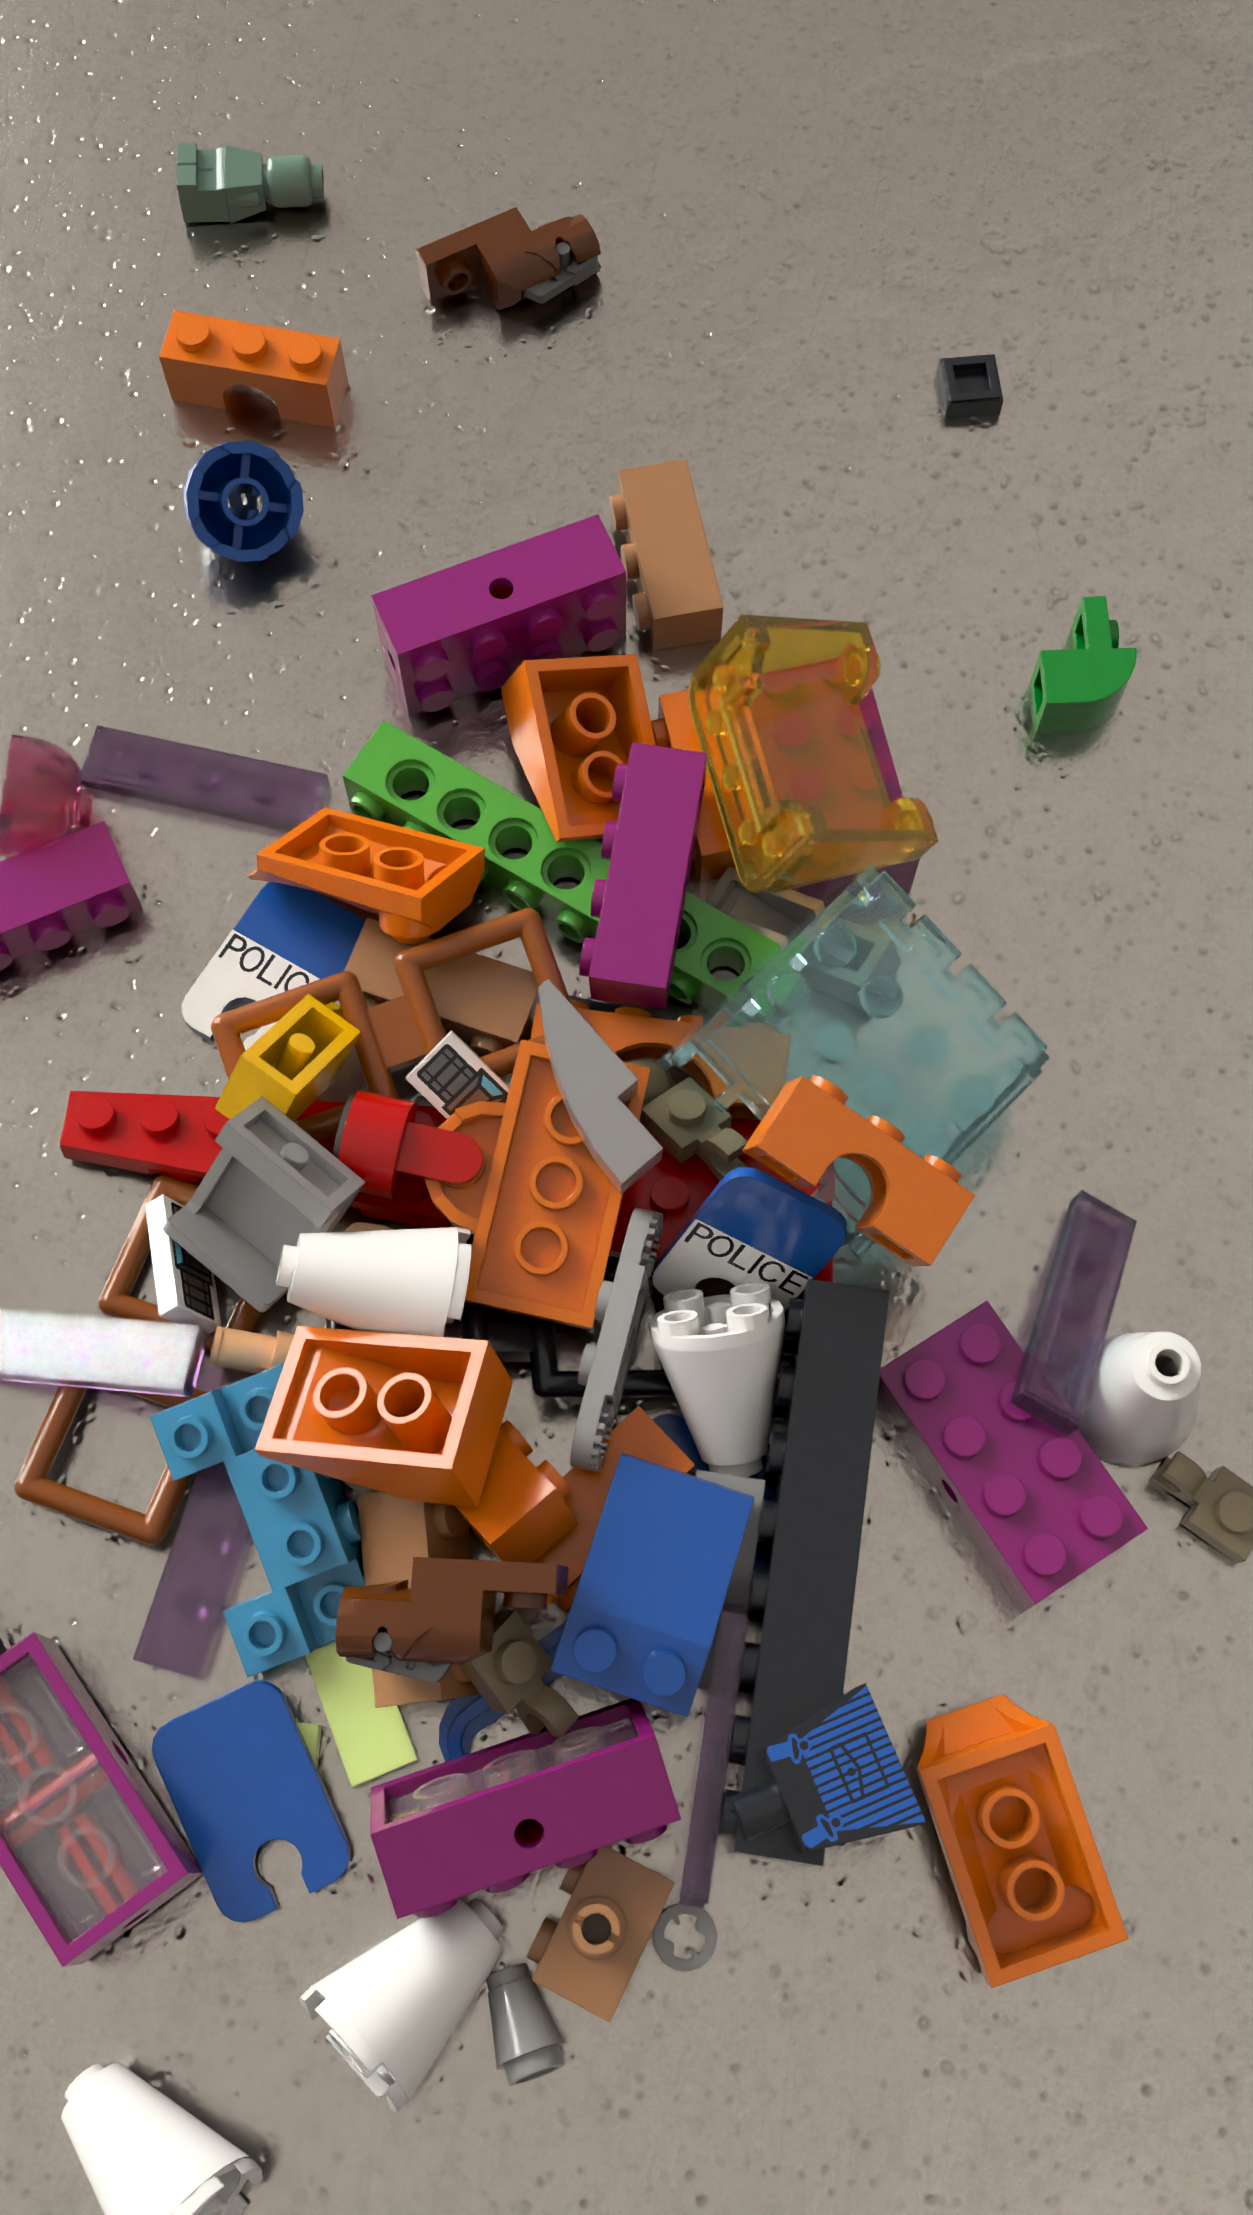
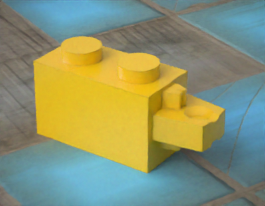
[215,994,361,1122]

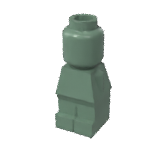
[176,143,325,224]

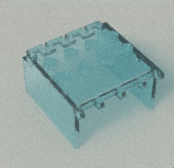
[656,864,1050,1258]

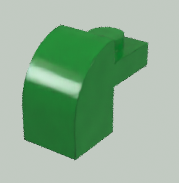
[1030,596,1137,733]

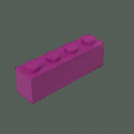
[579,742,707,1010]
[0,821,143,971]

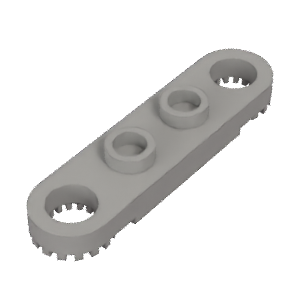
[570,1208,663,1472]

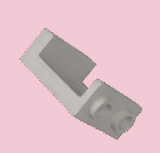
[163,1096,365,1312]

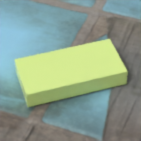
[305,1641,419,1788]

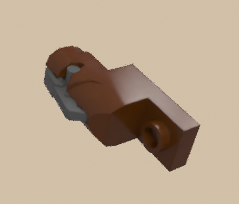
[416,207,601,310]
[336,1557,569,1683]

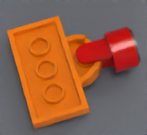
[333,1039,651,1330]

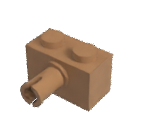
[526,1846,675,2023]

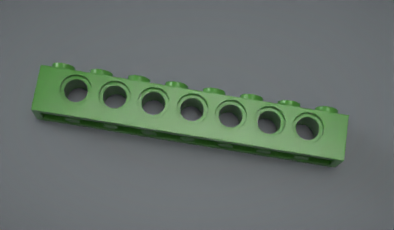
[342,720,803,1029]

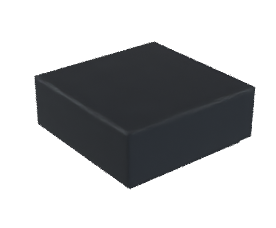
[937,354,1003,418]

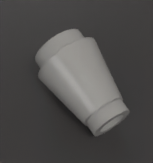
[486,1963,566,2086]

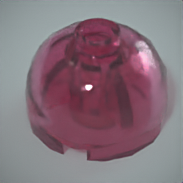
[0,735,94,858]

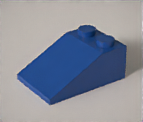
[550,1452,754,1717]

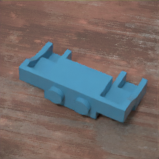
[149,1363,365,1678]

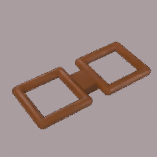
[211,908,571,1141]
[14,1174,261,1545]

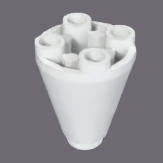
[648,1282,786,1477]

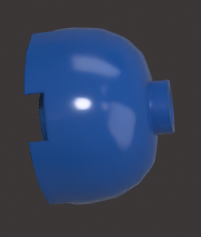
[183,441,304,562]

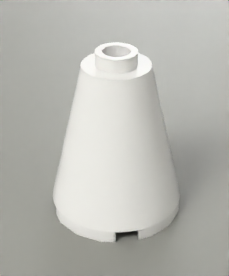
[276,1227,472,1337]
[1064,1332,1201,1466]
[299,1898,504,2114]
[61,2063,263,2215]

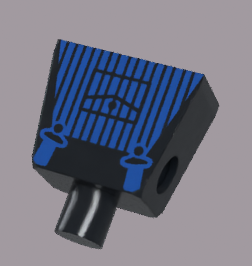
[731,1683,926,1853]

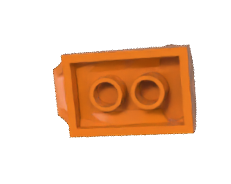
[247,807,485,944]
[916,1694,1129,1988]

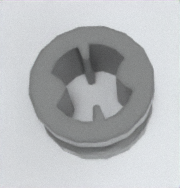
[652,1902,717,1971]

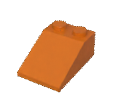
[501,654,656,842]
[255,1326,513,1508]

